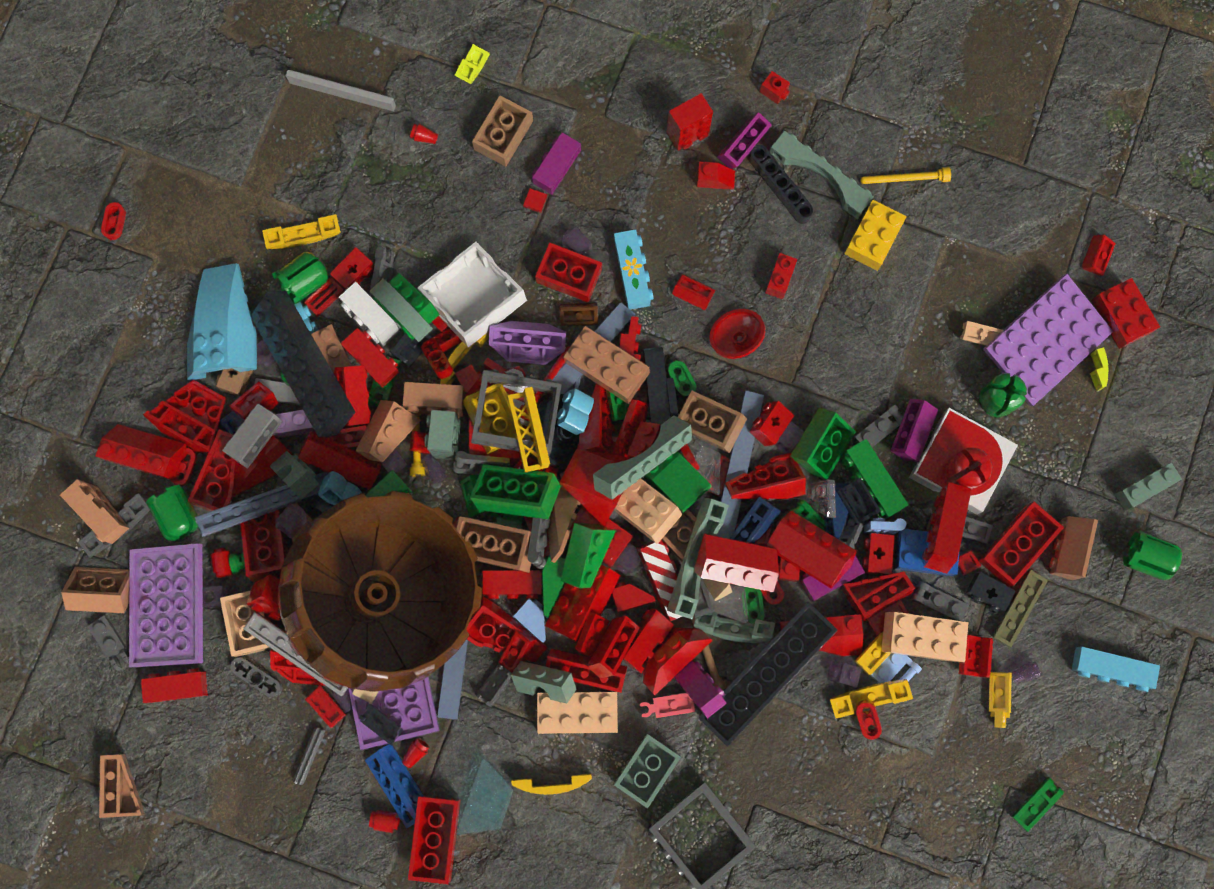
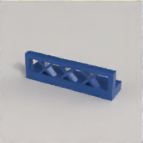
[365,744,423,828]

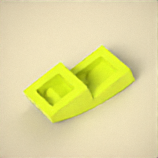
[455,44,490,84]
[1090,347,1108,391]

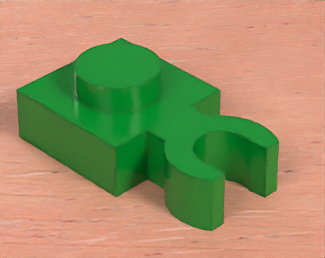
[490,513,524,529]

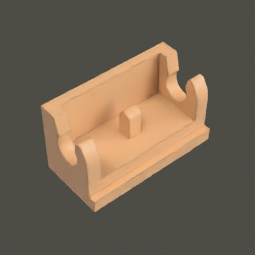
[960,321,1004,346]

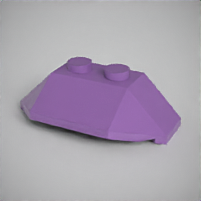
[489,321,566,365]

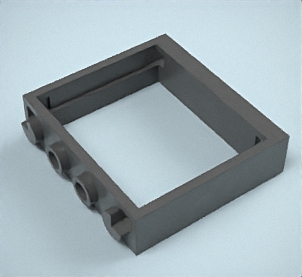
[471,369,561,456]
[648,781,756,889]

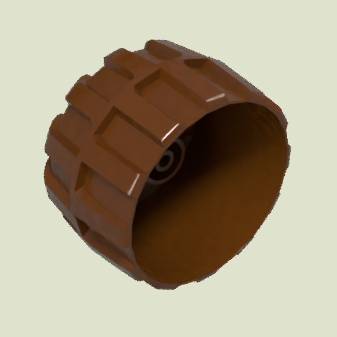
[277,491,482,692]

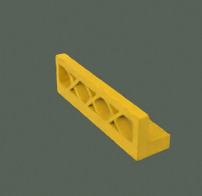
[507,387,550,472]

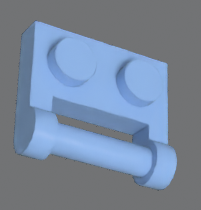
[864,518,906,535]
[870,653,922,683]

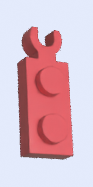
[640,693,695,718]

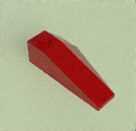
[578,383,616,454]
[188,430,236,511]
[232,435,294,498]
[725,453,806,499]
[466,596,547,662]
[780,614,863,656]

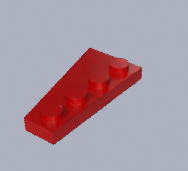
[612,399,649,457]

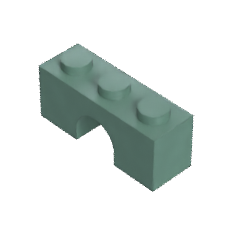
[270,451,319,500]
[1115,463,1182,510]
[511,661,577,704]

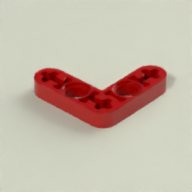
[421,328,462,379]

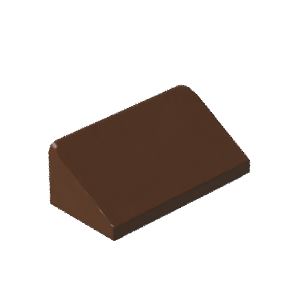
[560,303,598,326]

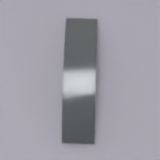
[78,493,150,557]

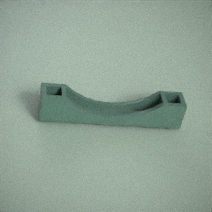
[770,131,874,220]
[593,416,692,499]
[667,498,729,619]

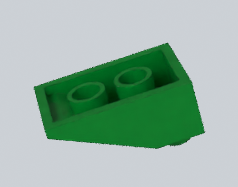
[644,452,712,513]
[543,556,566,618]

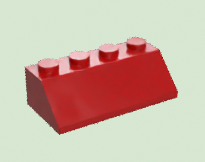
[95,424,187,481]
[766,511,856,589]
[694,533,779,592]
[408,796,461,884]

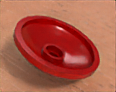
[710,309,766,359]

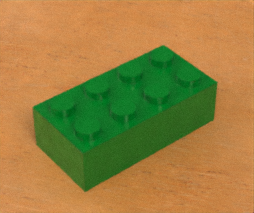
[840,439,909,519]
[470,464,561,519]

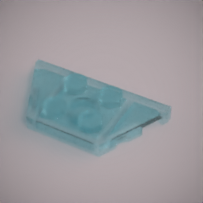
[456,759,514,835]

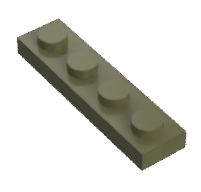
[992,570,1048,648]

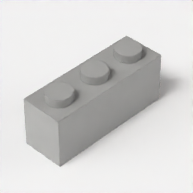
[222,404,283,469]

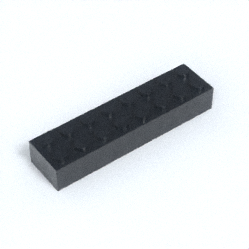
[251,291,356,438]
[698,602,838,747]

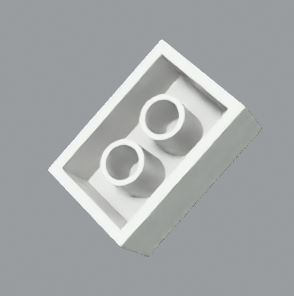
[339,282,400,347]

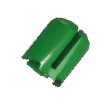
[272,252,328,304]
[979,373,1027,418]
[146,485,198,541]
[1123,530,1182,580]

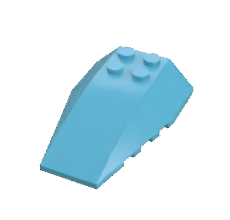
[187,263,257,381]

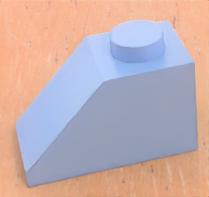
[513,599,546,643]

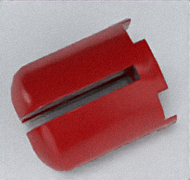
[944,447,992,490]

